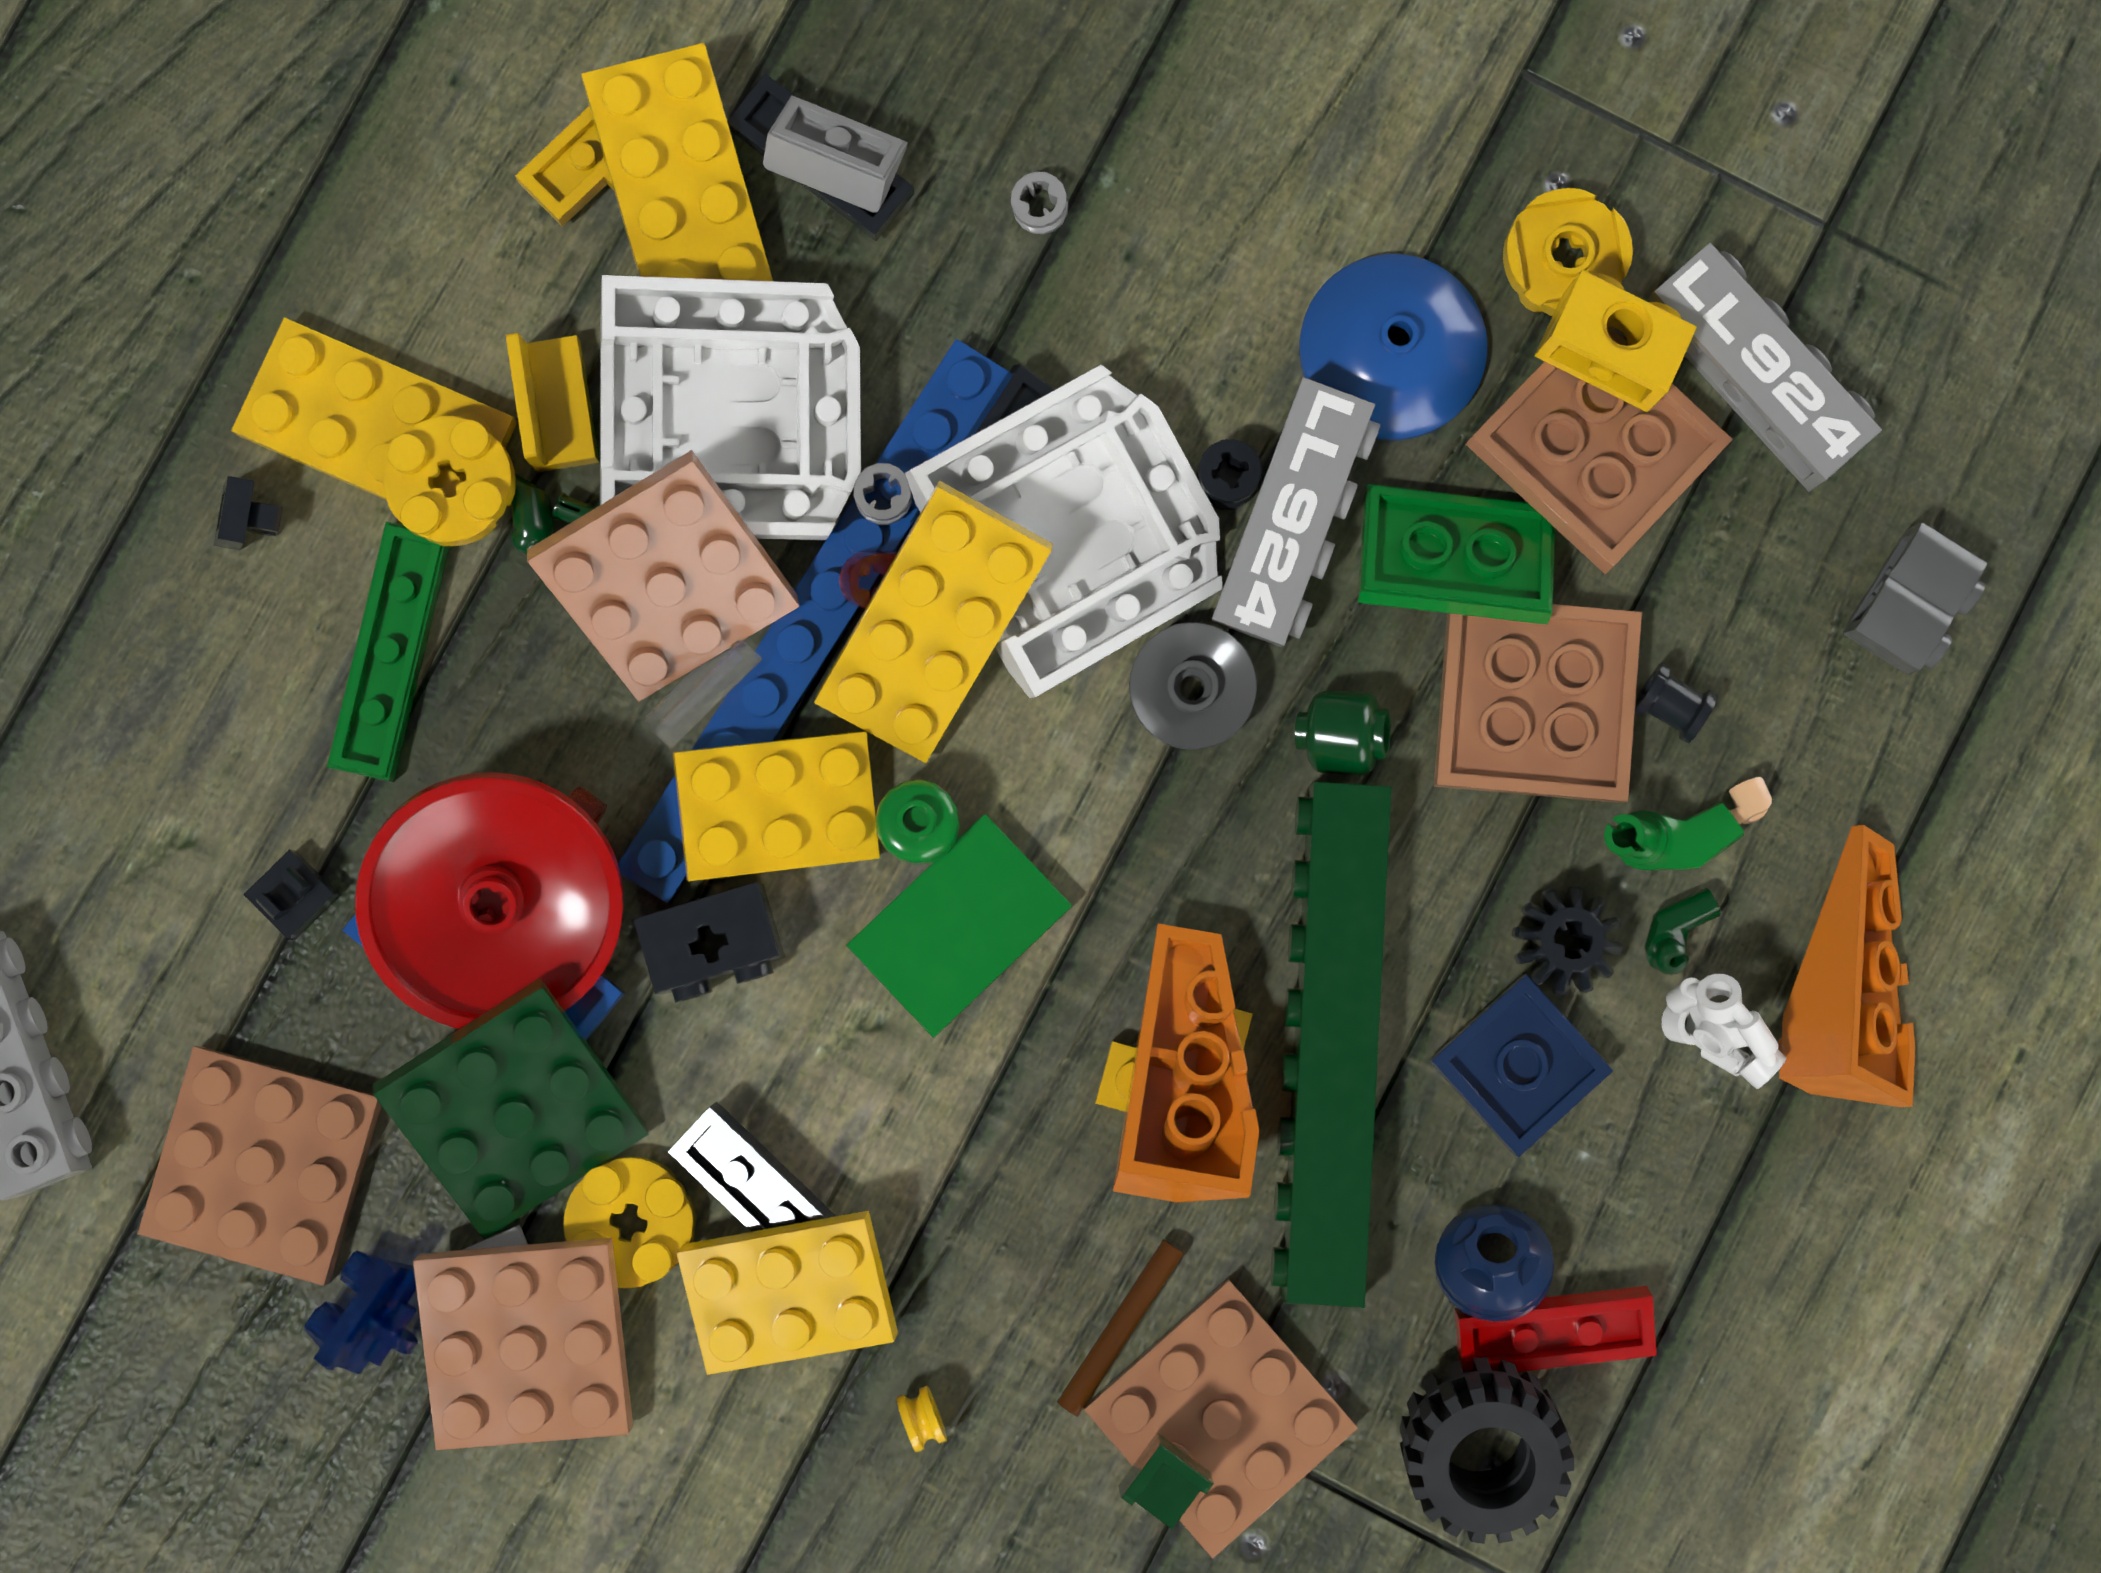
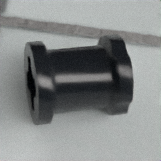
[1635,663,1718,743]

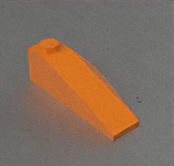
[1778,825,1915,1107]
[1113,923,1259,1203]

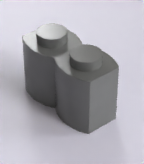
[1842,522,1987,674]

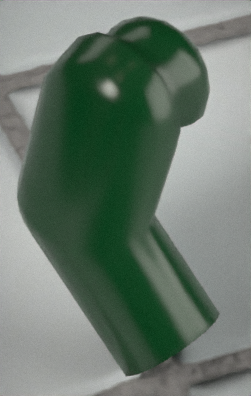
[510,473,554,554]
[1644,888,1721,975]

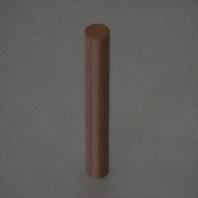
[1057,1239,1185,1417]

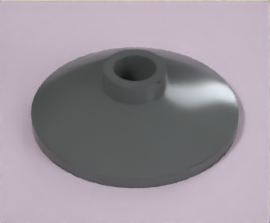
[1129,623,1257,750]

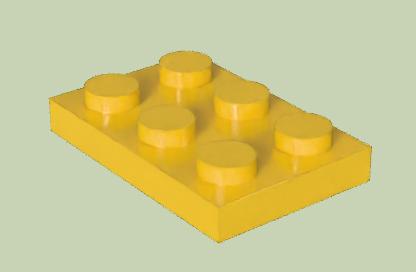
[673,731,880,881]
[676,1210,898,1375]

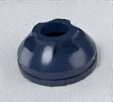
[1434,1204,1554,1322]

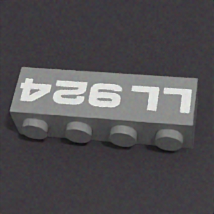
[1646,243,1882,492]
[1211,377,1381,647]

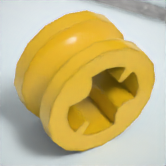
[896,1385,947,1452]

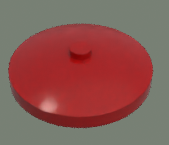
[355,772,623,1029]

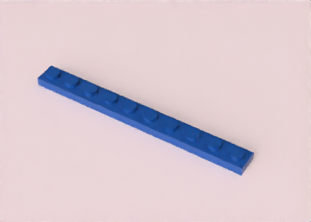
[618,339,1009,905]

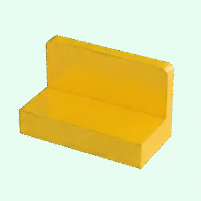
[506,332,599,473]

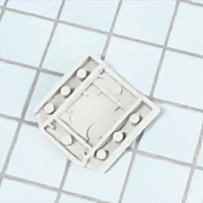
[600,275,861,540]
[905,365,1223,698]

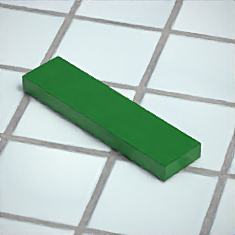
[327,521,450,783]

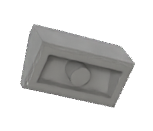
[763,96,908,213]

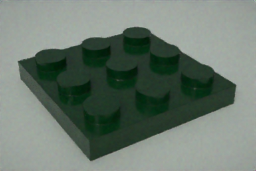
[373,978,649,1240]

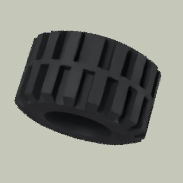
[1400,1357,1574,1544]

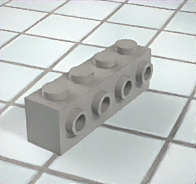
[0,931,93,1201]

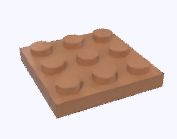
[1465,327,1733,574]
[527,450,800,702]
[1433,604,1642,803]
[138,1046,381,1286]
[413,1238,633,1450]
[1084,1278,1358,1559]

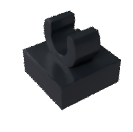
[213,476,283,550]
[243,849,340,940]

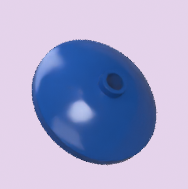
[1299,254,1487,441]

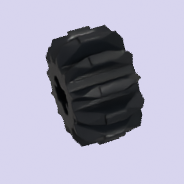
[1512,886,1623,995]

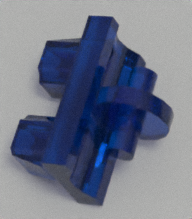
[304,1250,418,1374]

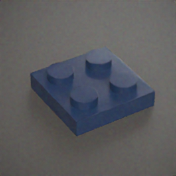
[1428,975,1613,1157]

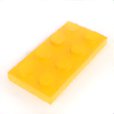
[581,43,773,281]
[231,317,518,500]
[814,480,1053,763]

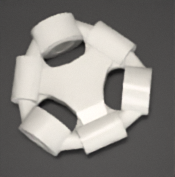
[1661,974,1787,1089]

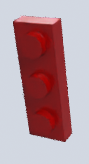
[1454,1286,1656,1372]

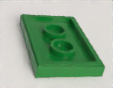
[1357,484,1555,625]
[846,814,1073,1038]

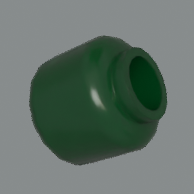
[1295,691,1391,774]

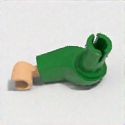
[1604,777,1772,871]

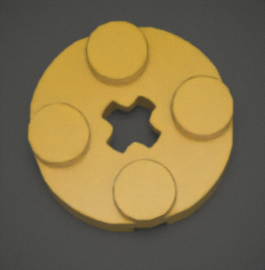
[1503,188,1633,316]
[383,416,516,546]
[564,1157,696,1288]

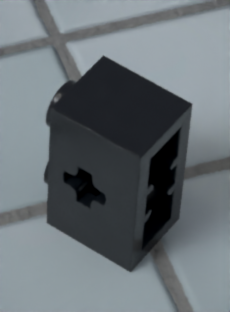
[633,882,785,1003]

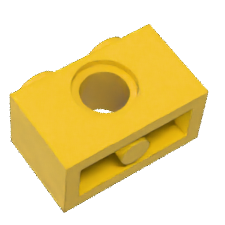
[1534,270,1697,412]

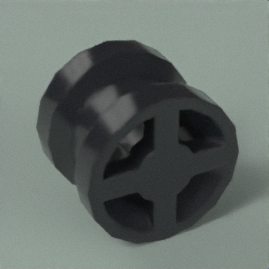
[1196,439,1262,510]

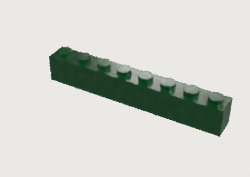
[1270,782,1392,1308]

